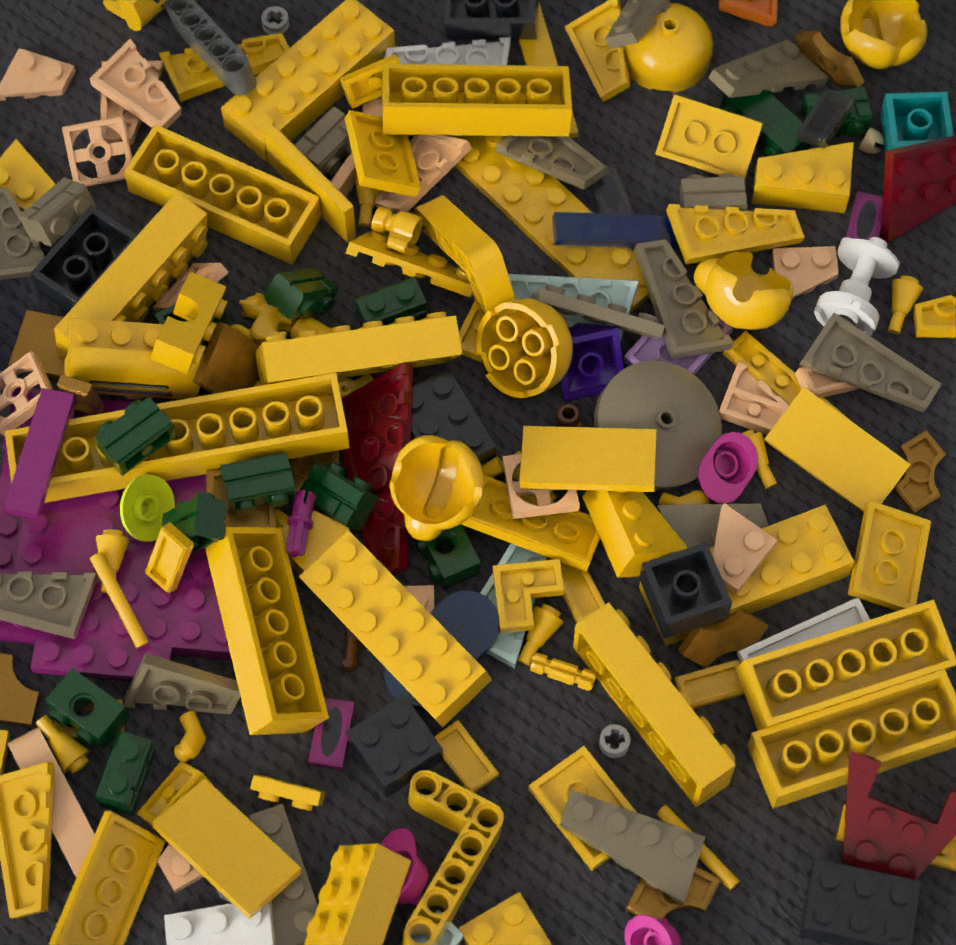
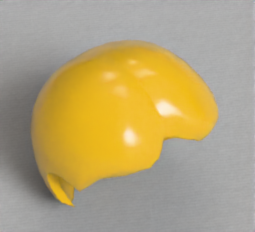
[840,0,927,69]
[694,252,793,330]
[390,435,484,541]

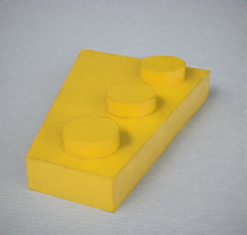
[564,0,630,102]

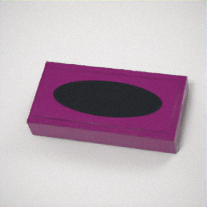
[846,191,883,240]
[308,697,355,770]

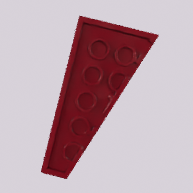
[881,135,956,243]
[341,362,413,576]

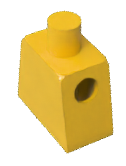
[275,509,350,575]

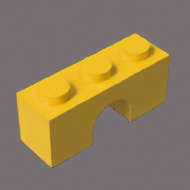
[150,271,228,375]

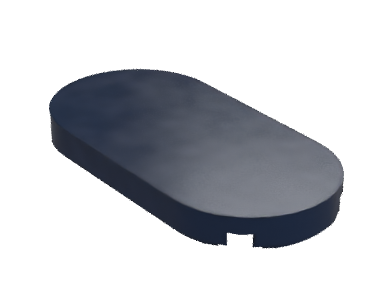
[384,590,500,708]

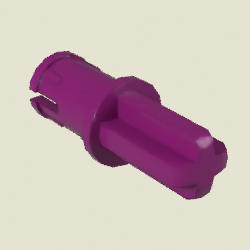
[285,490,316,557]

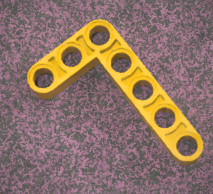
[414,195,515,332]
[402,770,504,945]

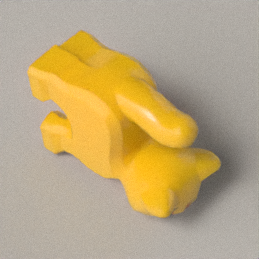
[230,293,297,346]

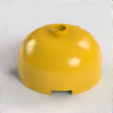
[624,2,713,93]
[476,298,573,398]

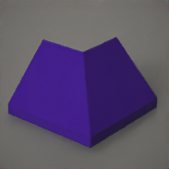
[560,323,624,401]

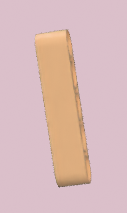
[7,727,95,878]

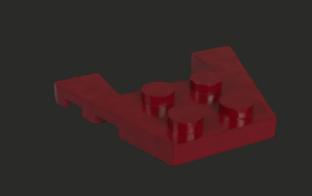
[842,749,956,880]

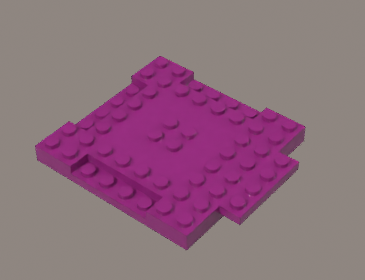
[0,387,232,681]

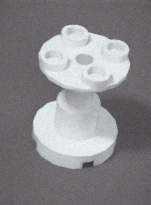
[814,237,900,336]

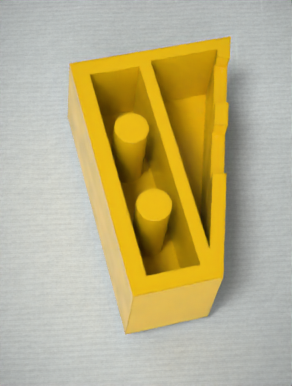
[752,142,854,213]
[583,490,688,578]

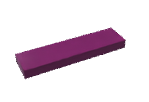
[4,388,76,519]

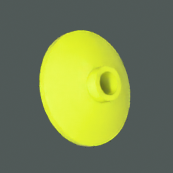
[120,474,175,542]

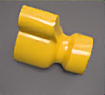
[371,206,423,254]

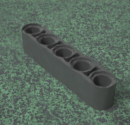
[165,0,257,95]

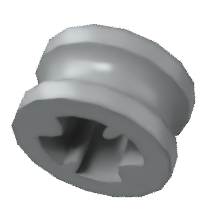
[261,6,289,35]
[599,724,631,758]

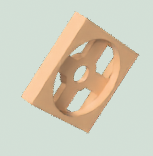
[62,116,132,187]
[0,351,53,436]
[502,454,580,519]

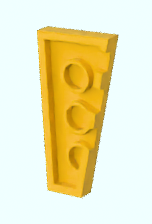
[159,33,290,102]
[666,204,805,265]
[346,230,473,297]
[0,762,55,919]

